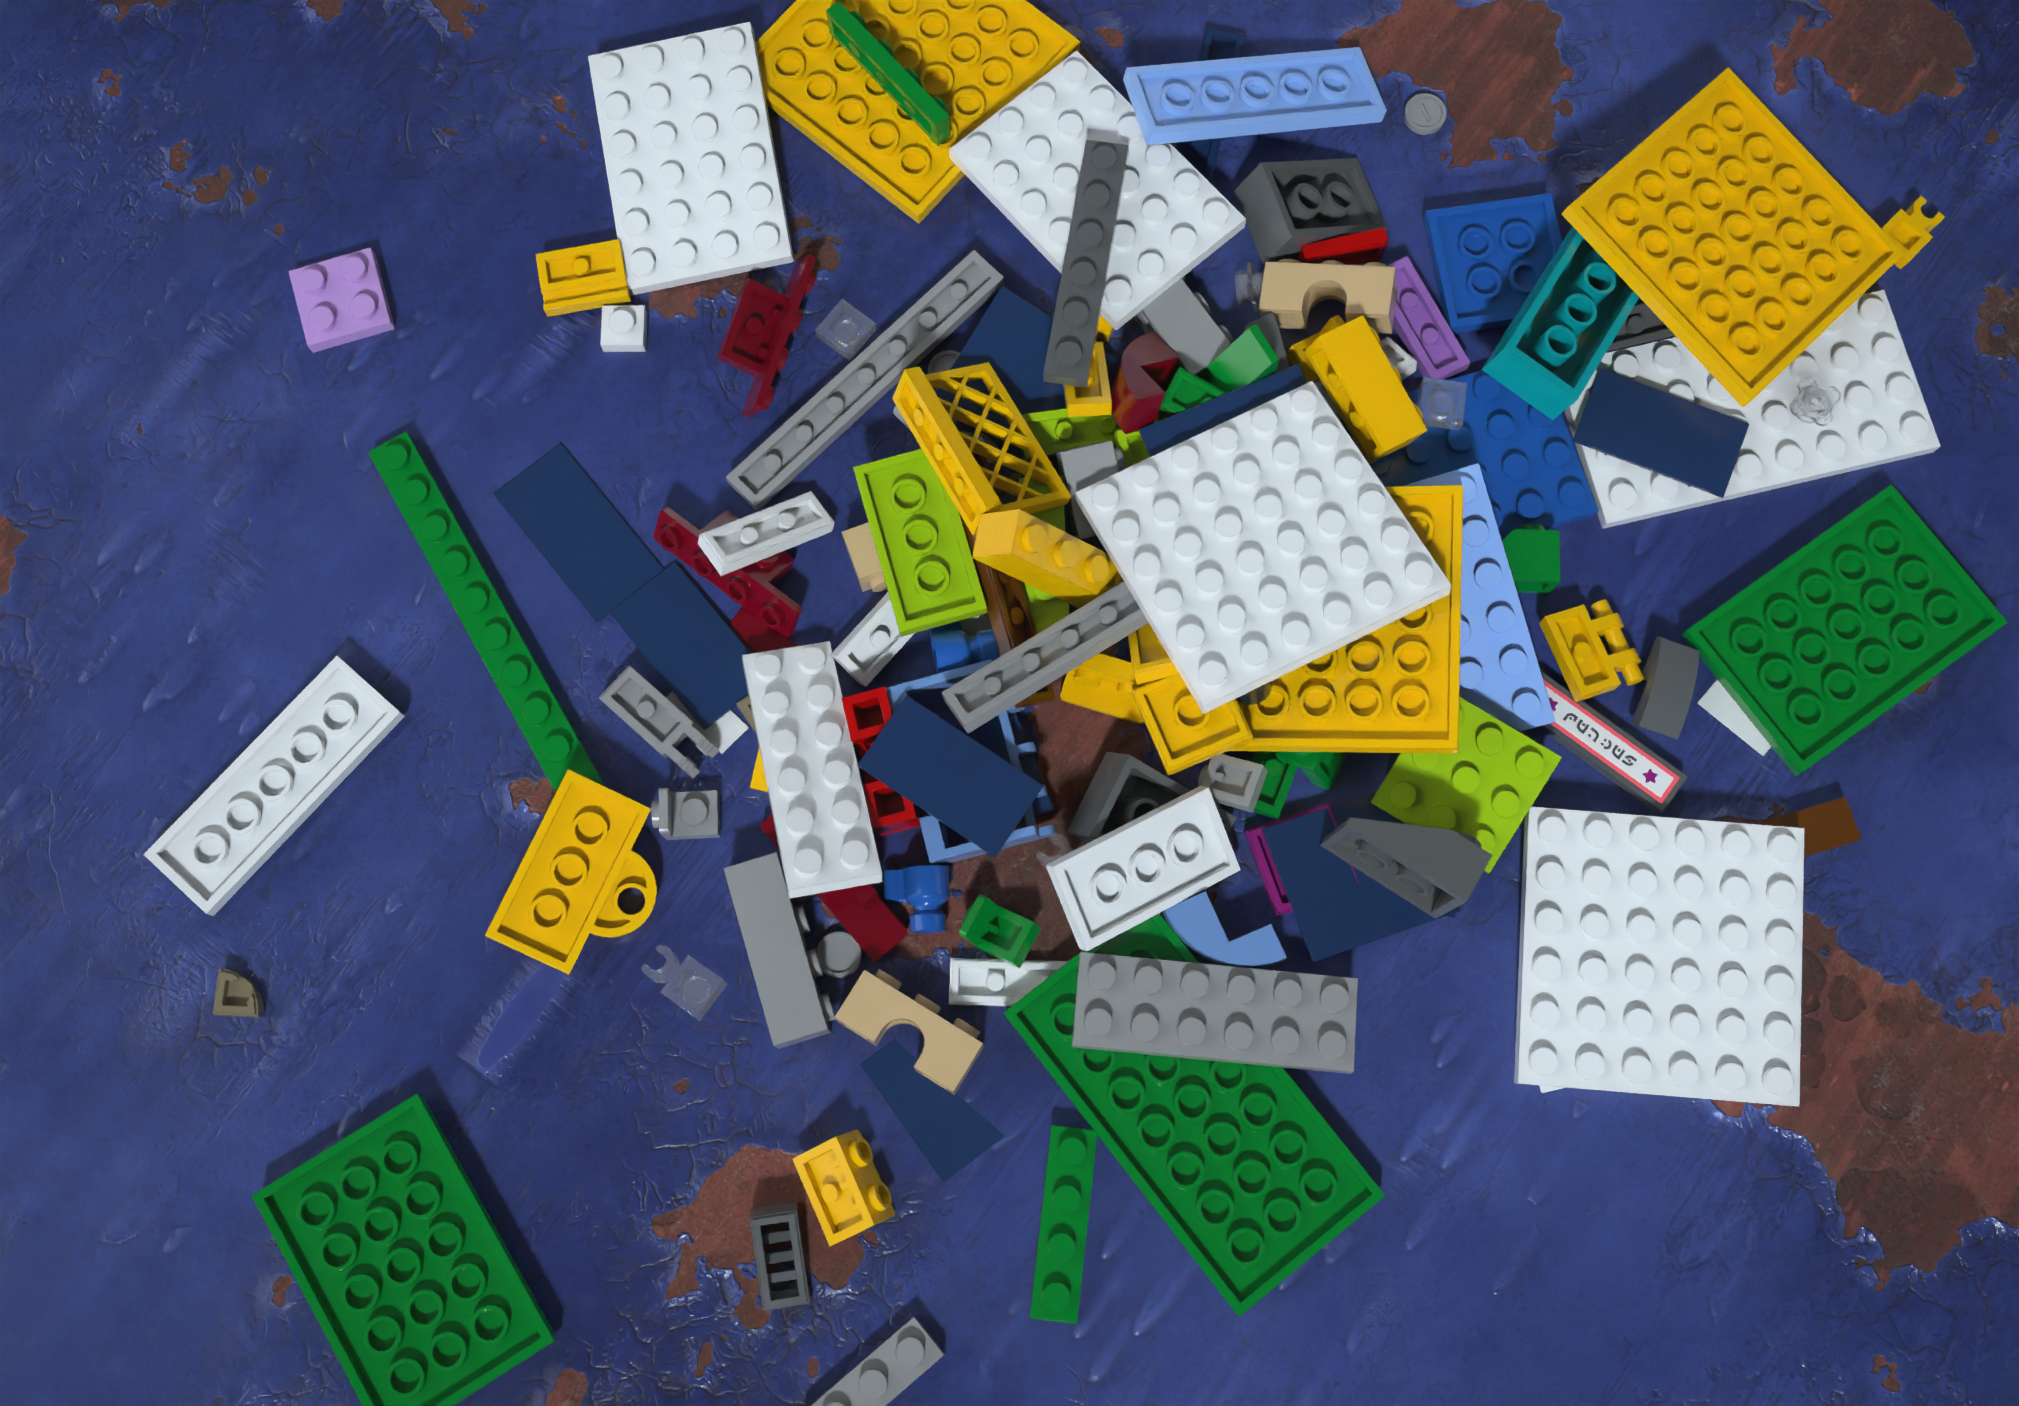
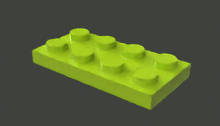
[853,449,987,637]

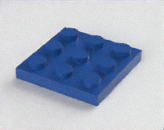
[1423,193,1562,334]

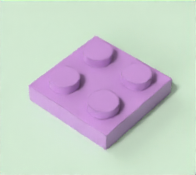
[288,247,395,353]

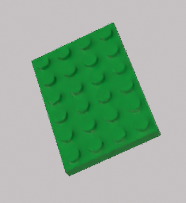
[1682,484,2008,777]
[251,1094,558,1406]

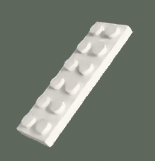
[742,641,882,899]
[143,656,405,916]

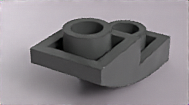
[1631,636,1700,740]

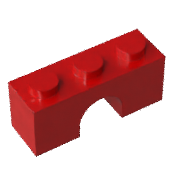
[841,686,923,837]

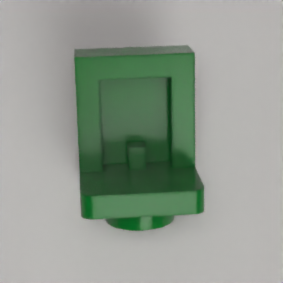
[959,894,1041,969]

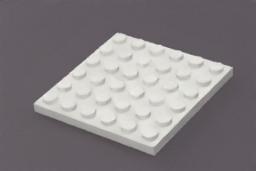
[1075,381,1451,714]
[1514,807,1804,1107]

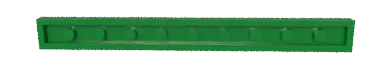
[368,431,606,793]

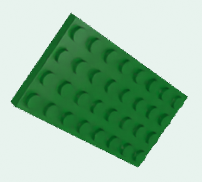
[1003,914,1386,1317]

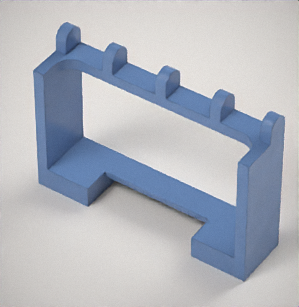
[887,659,1058,865]

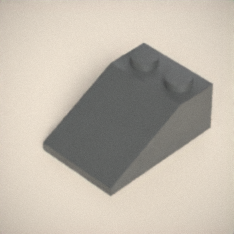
[1233,158,1388,265]
[1067,752,1237,897]
[1320,817,1492,919]

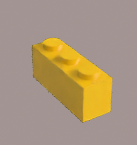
[1304,315,1427,464]

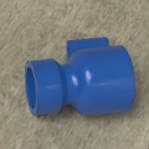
[929,621,999,674]
[884,865,950,934]

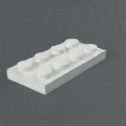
[1046,786,1241,951]

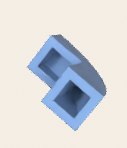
[1161,891,1287,969]

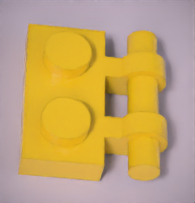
[1539,599,1644,702]

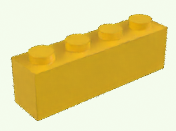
[972,509,1124,608]

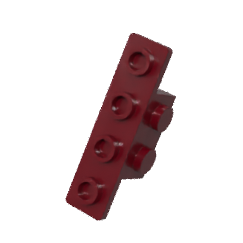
[716,253,817,418]
[653,507,802,639]
[760,814,908,962]

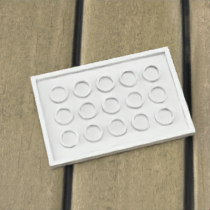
[588,22,794,296]
[949,51,1246,330]

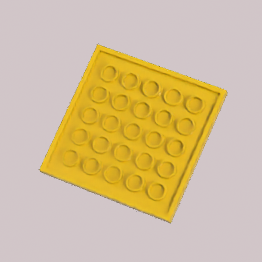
[756,0,1080,224]
[1561,67,1905,407]
[1229,485,1464,754]

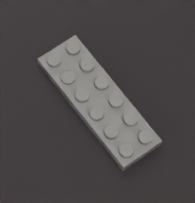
[1072,952,1358,1074]

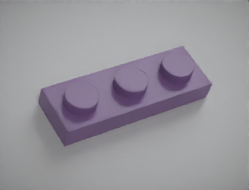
[1387,256,1470,385]

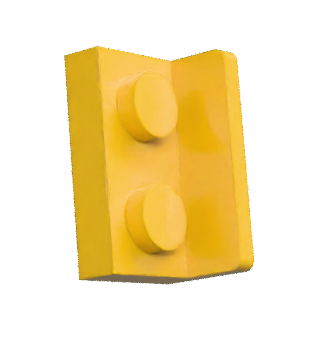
[1060,653,1155,724]
[792,1130,895,1246]

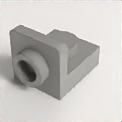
[1198,754,1268,813]
[651,788,720,840]

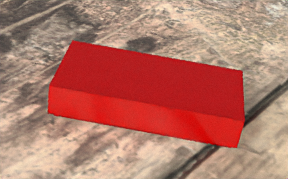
[1297,227,1388,265]

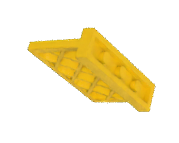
[892,362,1071,535]

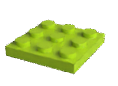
[1371,697,1562,873]

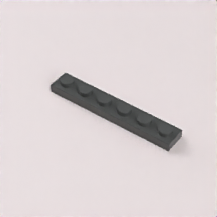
[1043,140,1129,388]

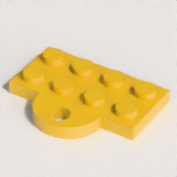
[485,769,657,975]

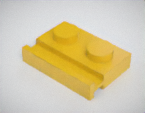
[535,239,631,317]

